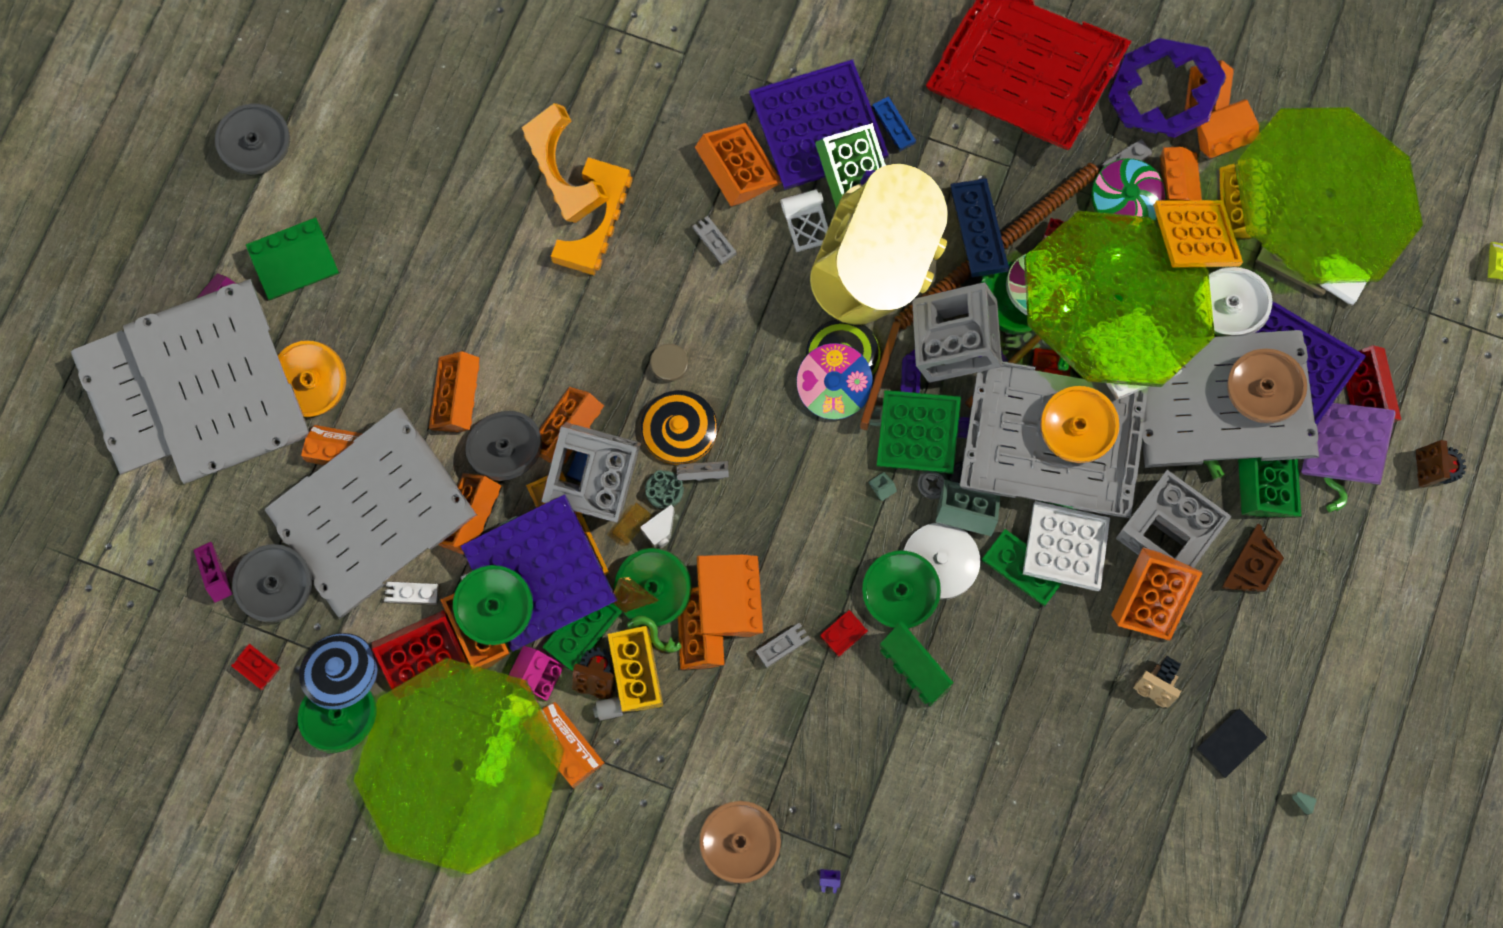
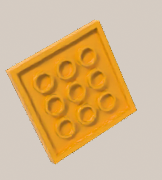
[1153,200,1243,268]

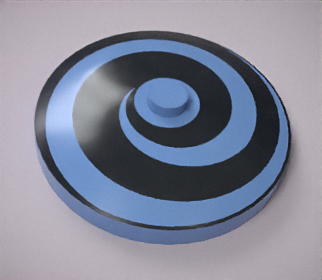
[299,633,378,709]

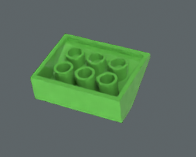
[815,124,885,209]

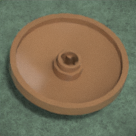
[1227,349,1307,423]
[700,801,781,884]

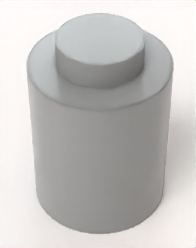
[593,696,623,721]

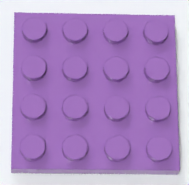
[1301,403,1396,485]

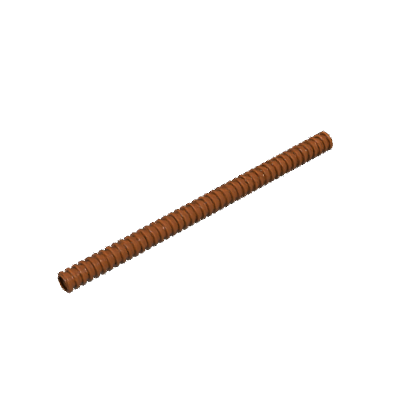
[894,163,1099,330]

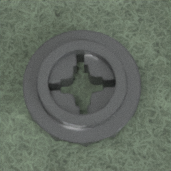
[918,471,948,500]

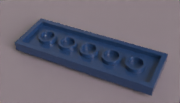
[950,178,1009,277]

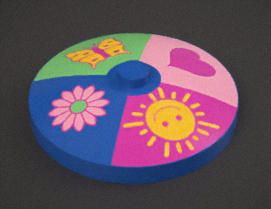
[797,343,873,420]

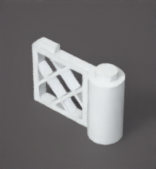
[780,190,829,252]

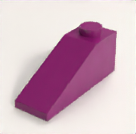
[194,542,233,603]

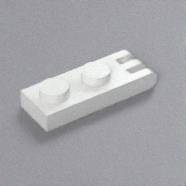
[384,582,439,605]

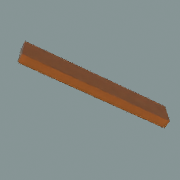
[860,321,901,431]

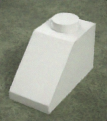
[640,504,675,549]

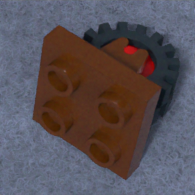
[1416,440,1466,487]
[572,648,615,699]

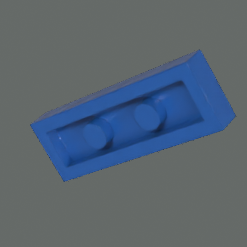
[872,96,916,152]

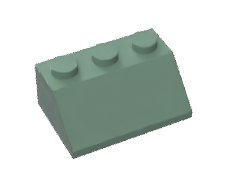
[935,480,1000,536]

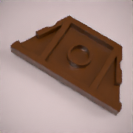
[1221,524,1284,592]

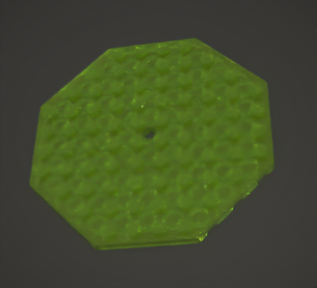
[1235,107,1423,284]
[1024,211,1215,387]
[354,658,564,875]

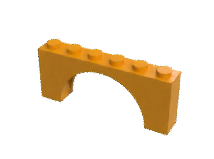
[522,103,609,223]
[551,157,633,276]

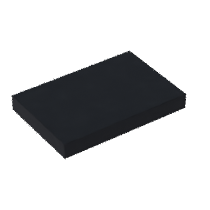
[1196,708,1268,778]

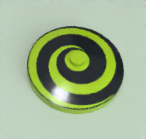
[806,319,881,378]

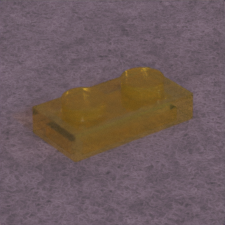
[612,503,652,545]

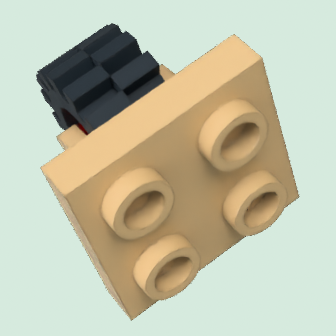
[1133,656,1181,708]

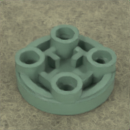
[645,470,684,509]

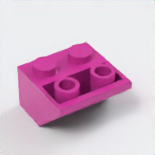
[506,645,564,701]

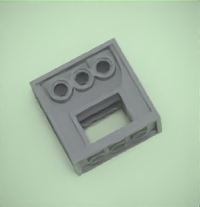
[912,282,1002,383]
[542,422,641,522]
[1116,470,1231,568]

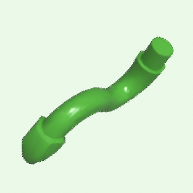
[1324,477,1348,512]
[627,616,682,653]

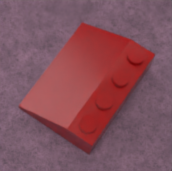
[372,610,469,700]

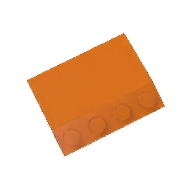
[695,123,781,206]
[1111,548,1202,641]
[697,555,763,637]

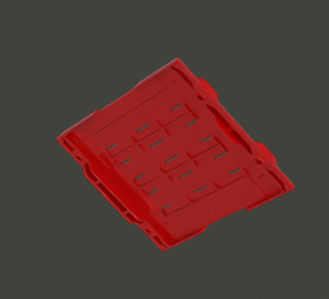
[926,0,1132,150]

